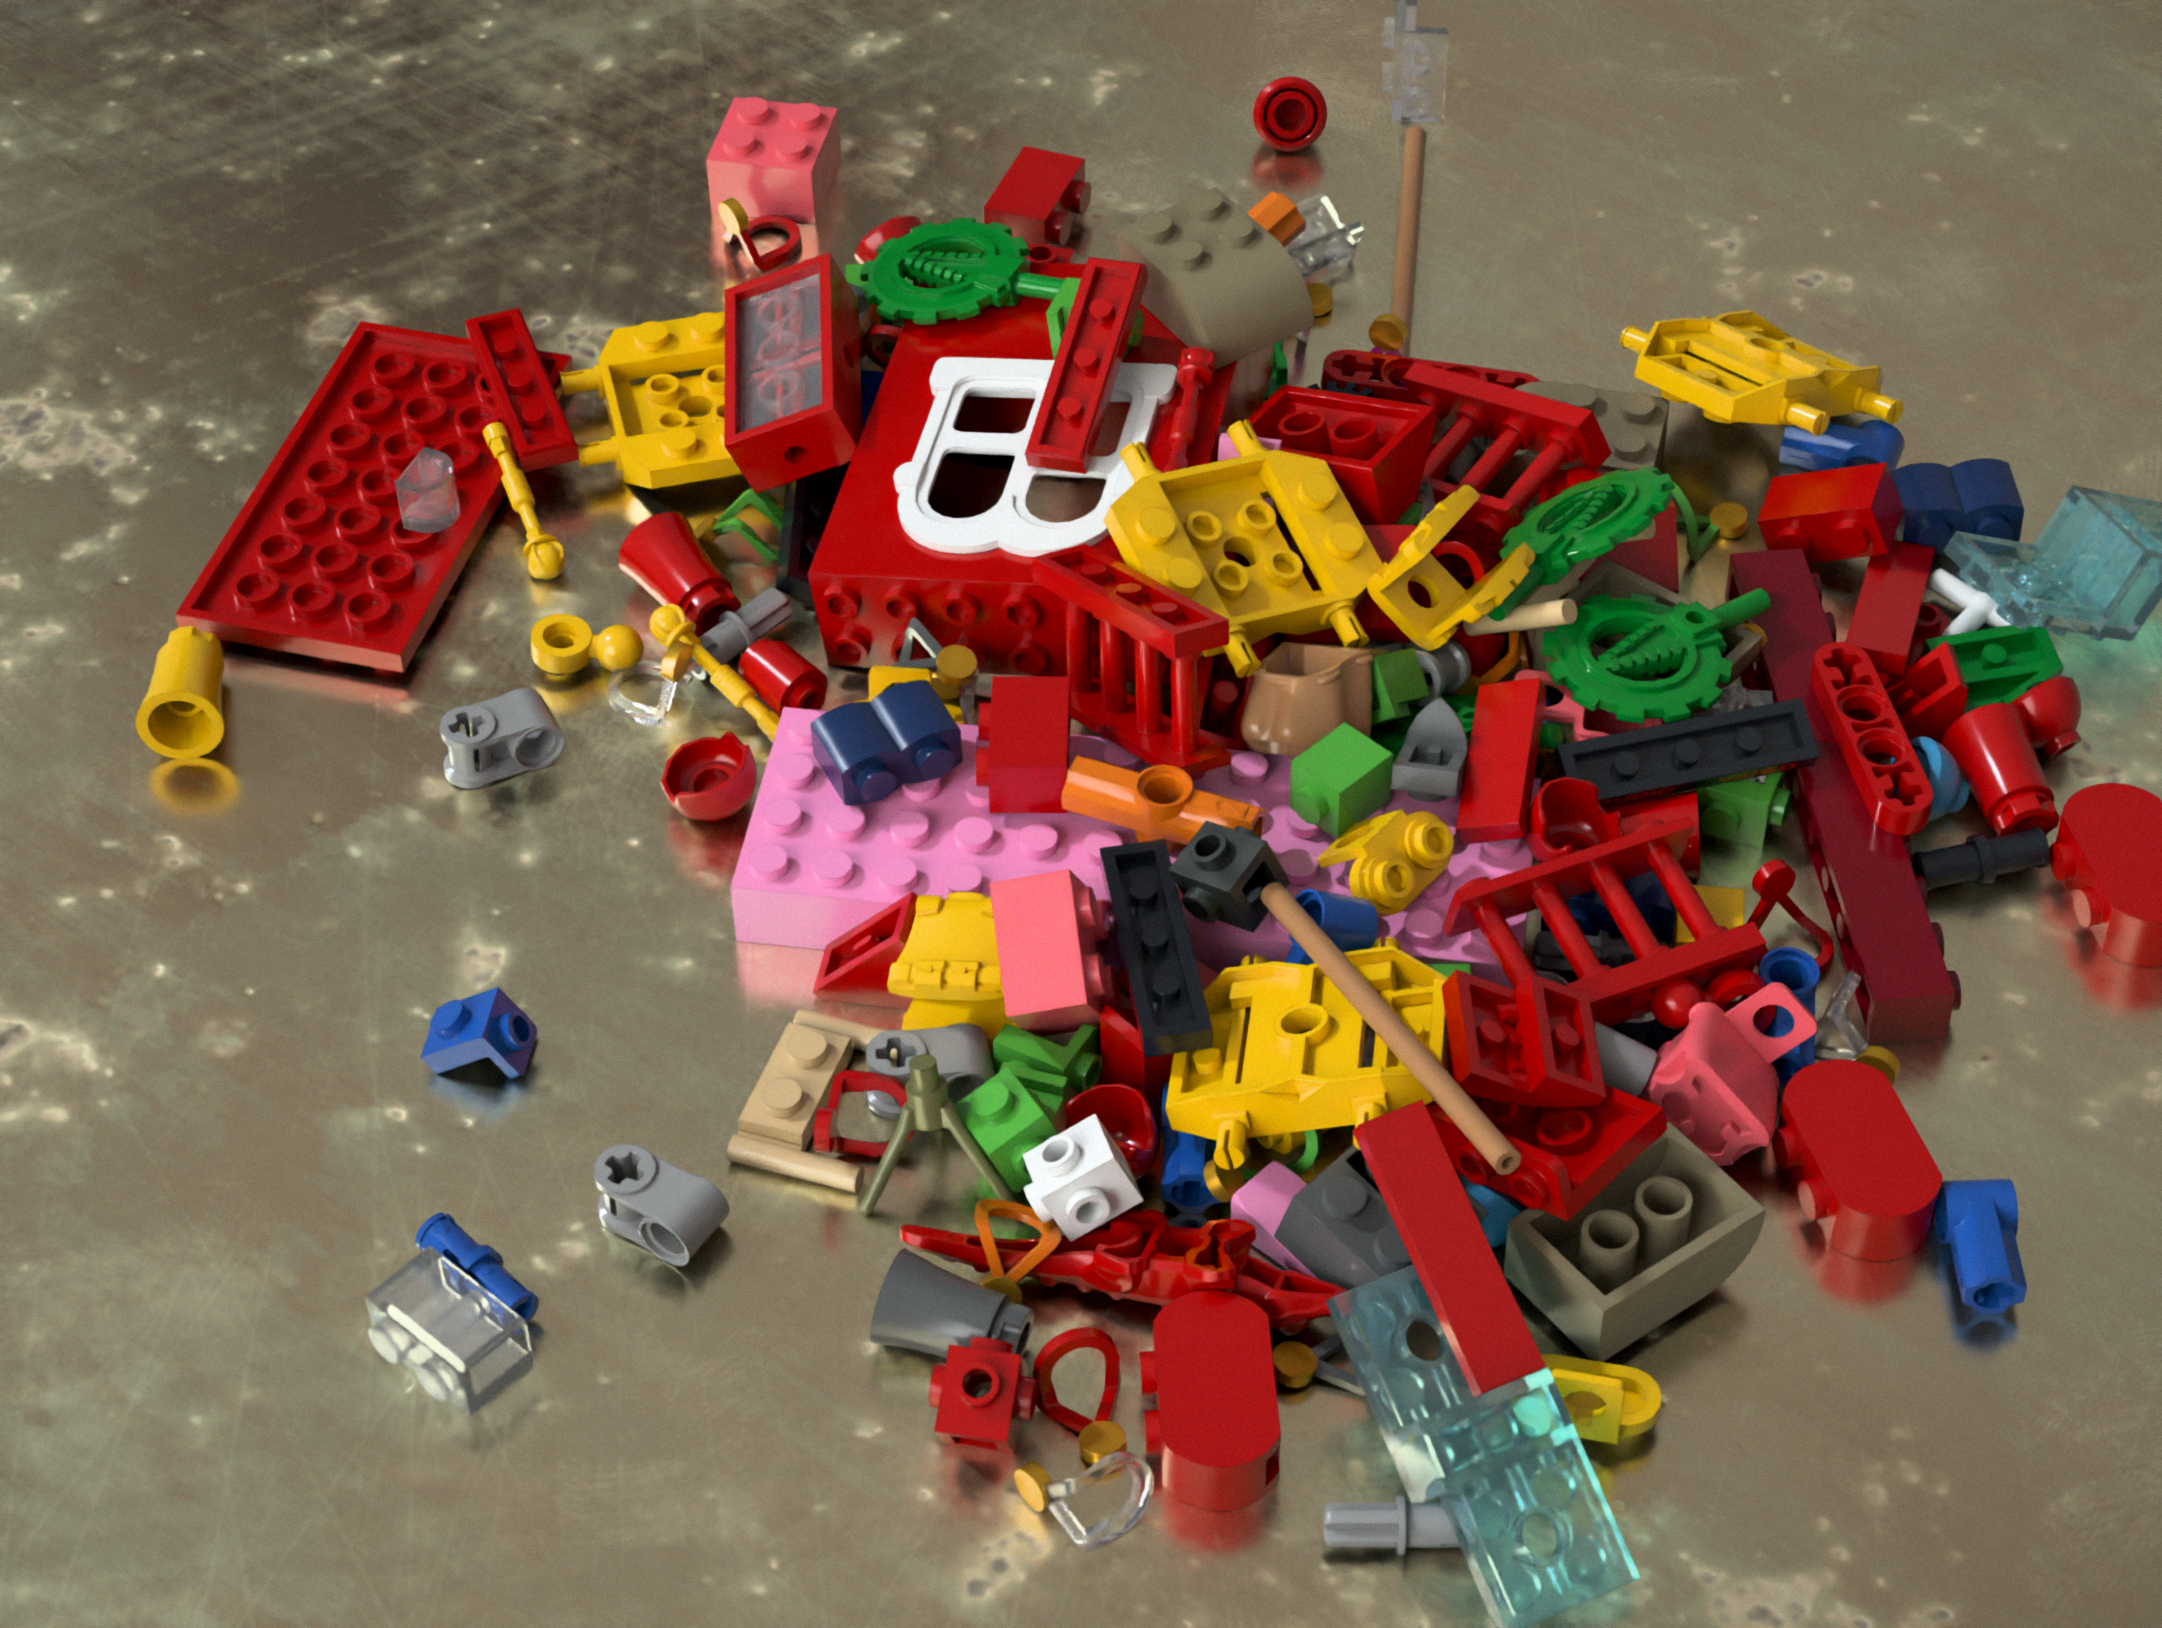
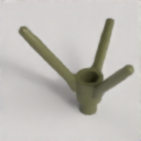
[860,1054,1021,1214]

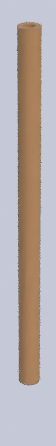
[1390,126,1426,357]
[1260,882,1521,1175]

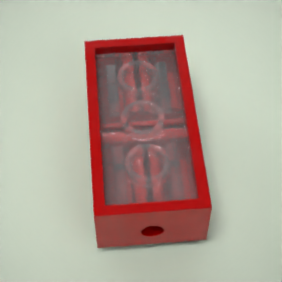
[724,252,863,494]

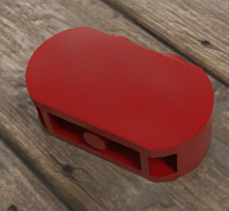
[2050,783,2162,967]
[1771,1059,1943,1262]
[1139,1290,1281,1511]

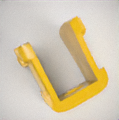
[1367,485,1535,651]
[887,892,1023,1052]

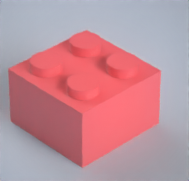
[706,97,841,224]
[989,869,1120,1037]

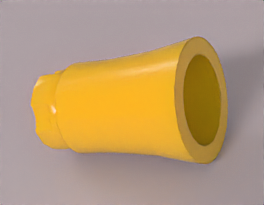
[135,626,224,759]

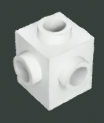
[1022,1114,1144,1242]

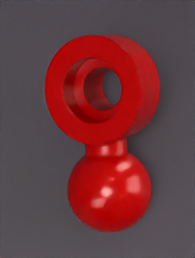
[1650,969,1776,1033]

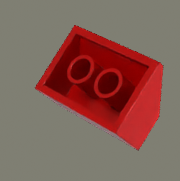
[1247,385,1437,525]

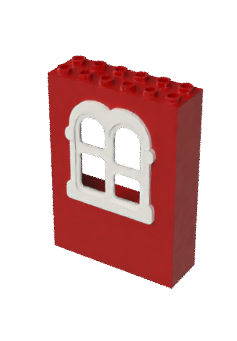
[808,262,1275,684]

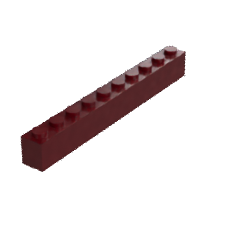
[1725,548,1961,1046]

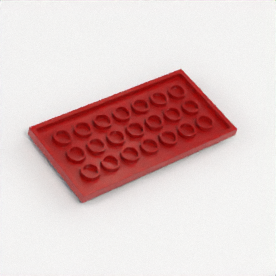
[175,321,573,673]

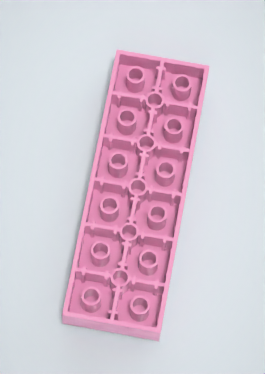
[730,707,1541,989]

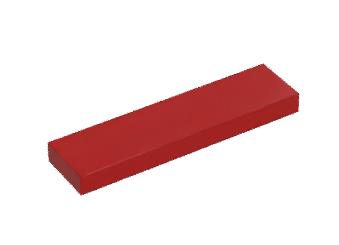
[1025,257,1148,474]
[465,308,579,473]
[1845,540,1935,676]
[1352,1099,1546,1399]

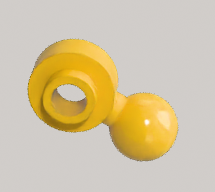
[531,614,644,674]

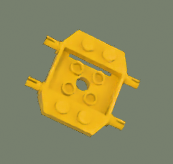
[1620,310,1904,436]
[560,311,742,489]
[1104,419,1382,678]
[1165,937,1450,1170]

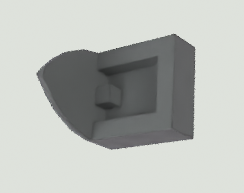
[1391,697,1468,802]

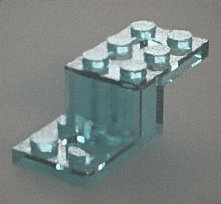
[1943,485,2162,641]
[1326,1265,1640,1628]

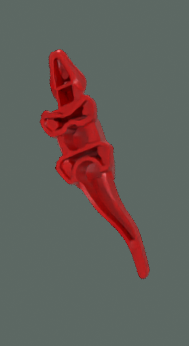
[900,1209,1354,1336]

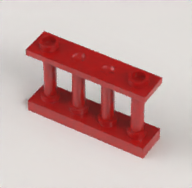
[1402,362,1612,547]
[1032,544,1231,781]
[1442,815,1767,1027]

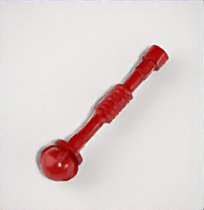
[1162,346,1216,473]

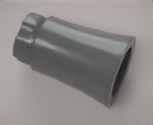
[870,1248,1035,1358]

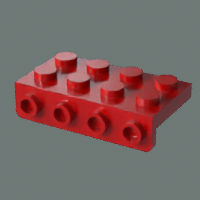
[1425,1050,1668,1222]

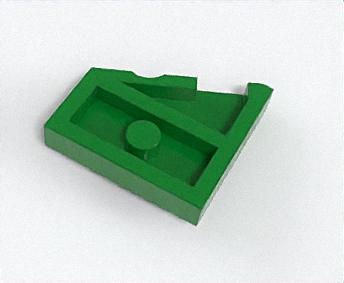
[1921,620,2064,714]

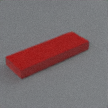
[1456,677,1547,845]

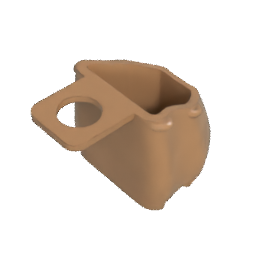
[1240,642,1388,757]

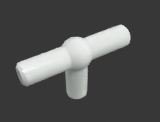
[1928,568,2032,637]

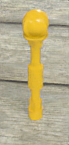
[483,422,565,580]
[650,604,780,743]

